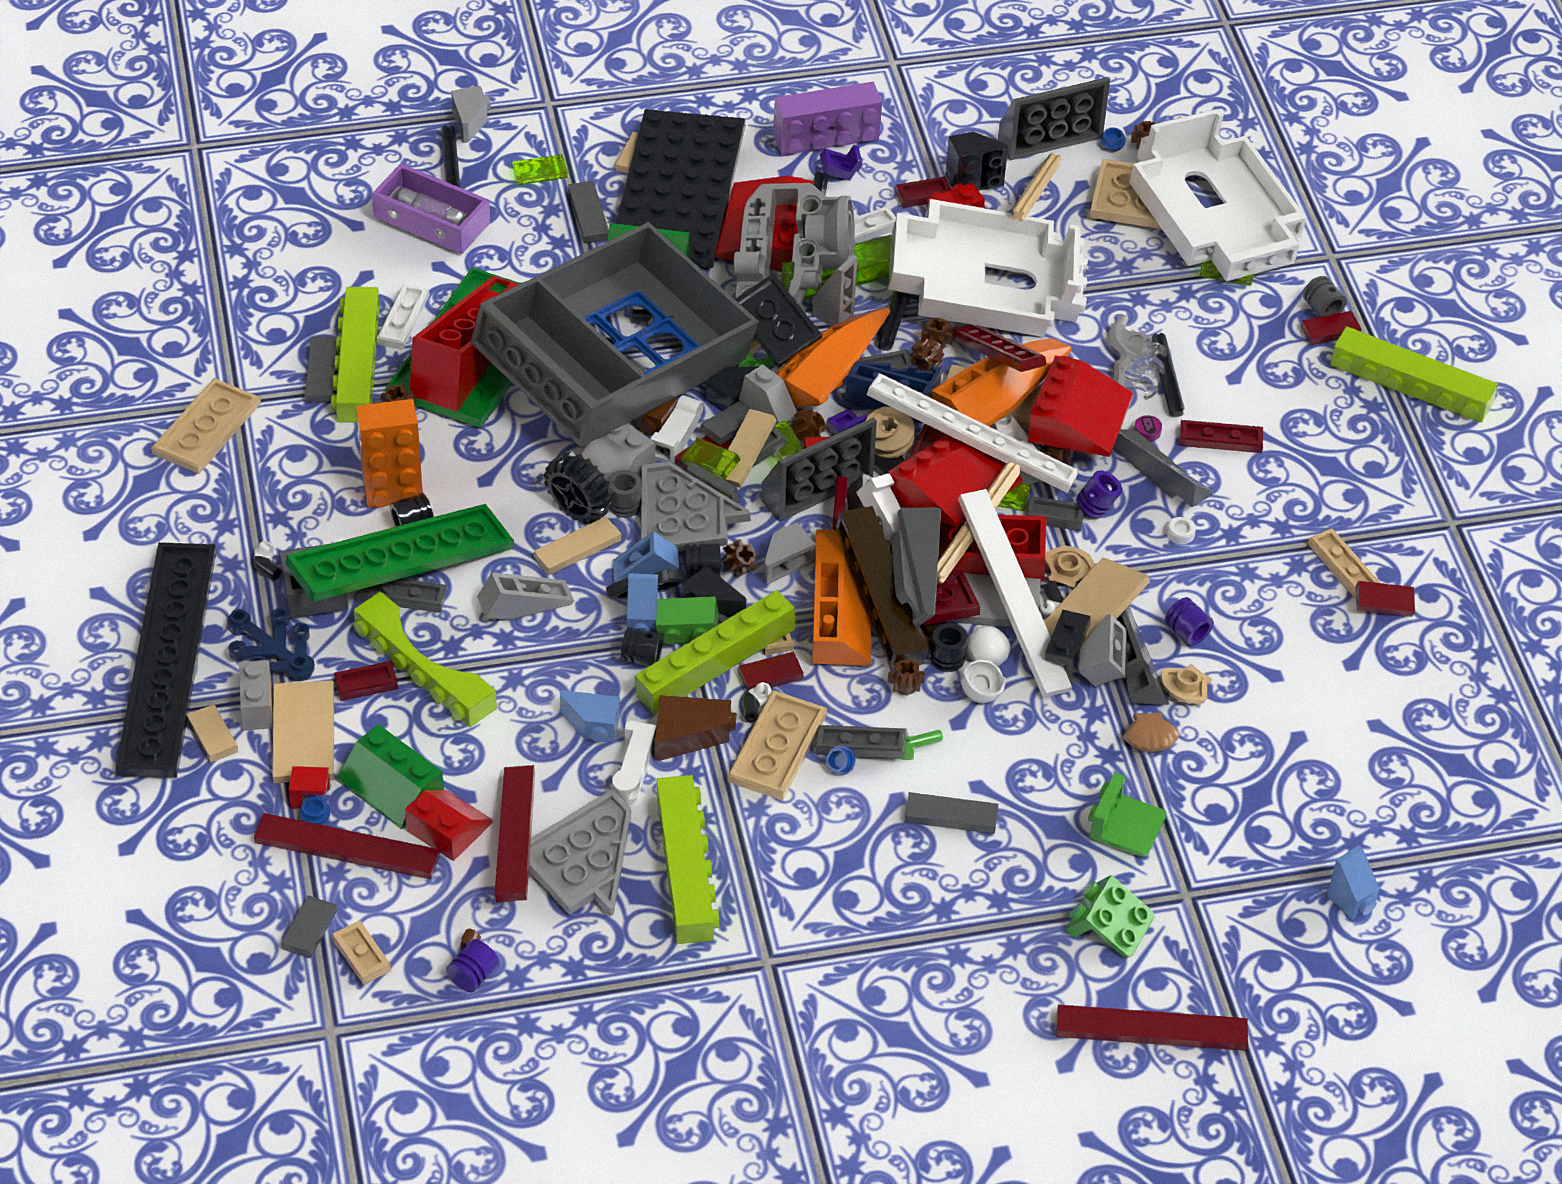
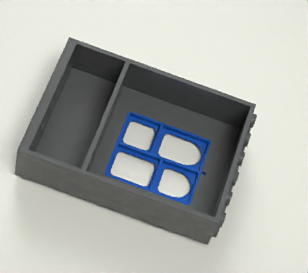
[471,222,759,447]

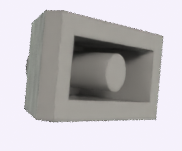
[451,86,491,143]
[739,365,797,430]
[764,522,816,585]
[1078,614,1126,686]

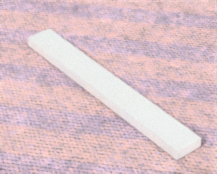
[867,373,1079,493]
[958,489,1072,698]

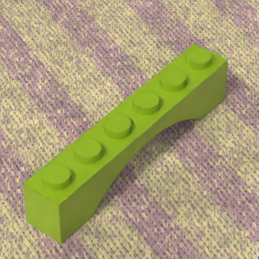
[354,591,497,727]

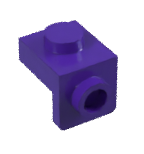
[819,145,863,181]
[827,408,868,435]

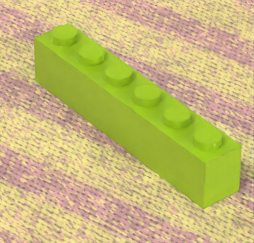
[331,287,380,423]
[1330,326,1498,423]
[635,590,795,715]
[657,775,719,944]

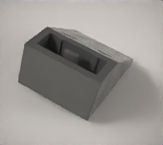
[279,544,348,618]

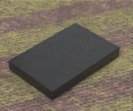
[735,273,822,368]

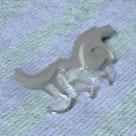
[1109,314,1167,400]

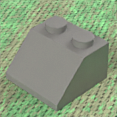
[581,423,655,481]

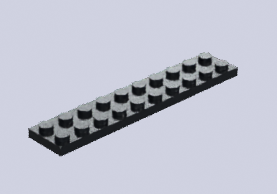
[116,542,217,778]

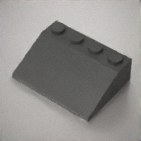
[998,77,1110,160]
[761,417,877,522]

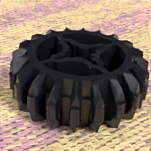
[543,451,614,524]

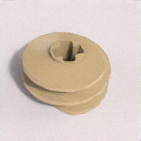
[866,407,915,459]

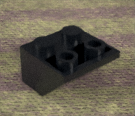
[945,132,1008,191]

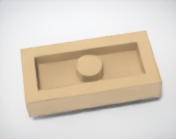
[332,920,391,985]

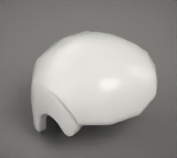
[965,626,1010,667]
[961,659,1006,704]

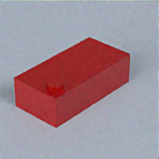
[938,515,1046,581]

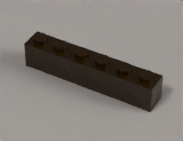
[835,506,930,671]

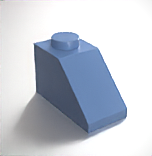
[613,532,679,582]
[627,573,658,632]
[560,690,620,743]
[1327,845,1379,920]

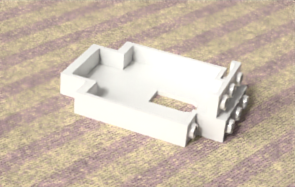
[1129,109,1307,281]
[888,199,1088,337]

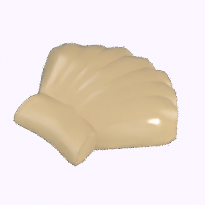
[1045,546,1095,588]
[1161,664,1213,705]

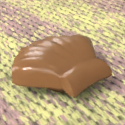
[1123,712,1180,752]

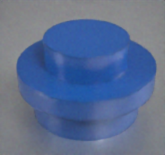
[1100,127,1126,151]
[826,745,856,776]
[299,797,330,825]

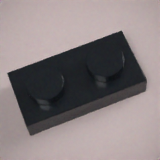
[1045,610,1091,666]

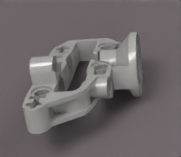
[734,183,855,341]

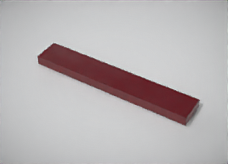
[952,324,1047,372]
[494,765,535,903]
[254,813,440,879]
[1056,1004,1248,1051]

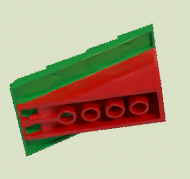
[385,267,522,428]

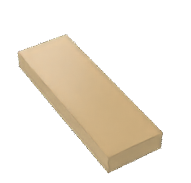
[715,409,776,488]
[534,517,621,575]
[1308,528,1380,599]

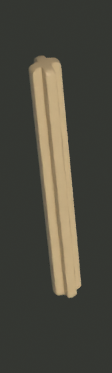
[1011,153,1062,222]
[937,462,1020,584]

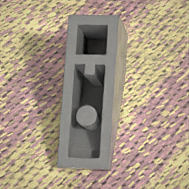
[812,255,857,326]
[477,572,574,620]

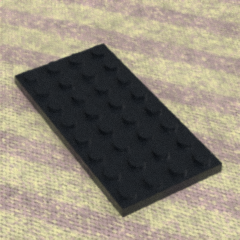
[615,109,746,268]

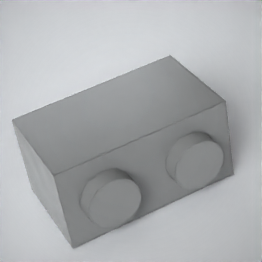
[239,660,273,731]

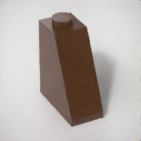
[655,695,737,761]

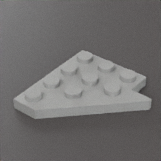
[641,462,751,552]
[529,789,631,916]

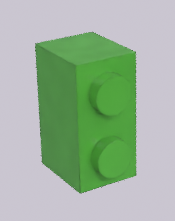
[656,597,719,644]

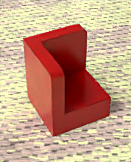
[289,766,331,809]

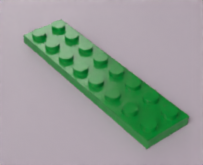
[285,504,514,602]

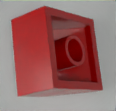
[405,790,493,861]

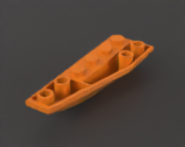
[776,307,891,409]
[932,338,1072,426]
[812,529,871,666]

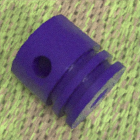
[1076,470,1123,518]
[1165,597,1214,646]
[446,939,499,993]

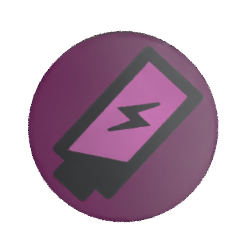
[1134,415,1162,442]

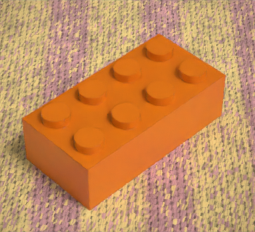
[356,399,423,508]

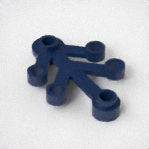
[227,608,315,682]

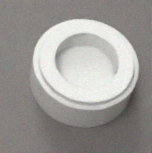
[1167,517,1196,544]

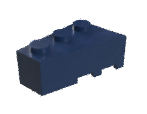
[845,361,942,424]

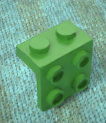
[1088,772,1166,857]
[1065,875,1154,958]

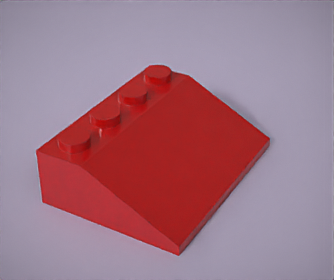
[715,175,814,274]
[1028,355,1133,457]
[888,434,1023,527]

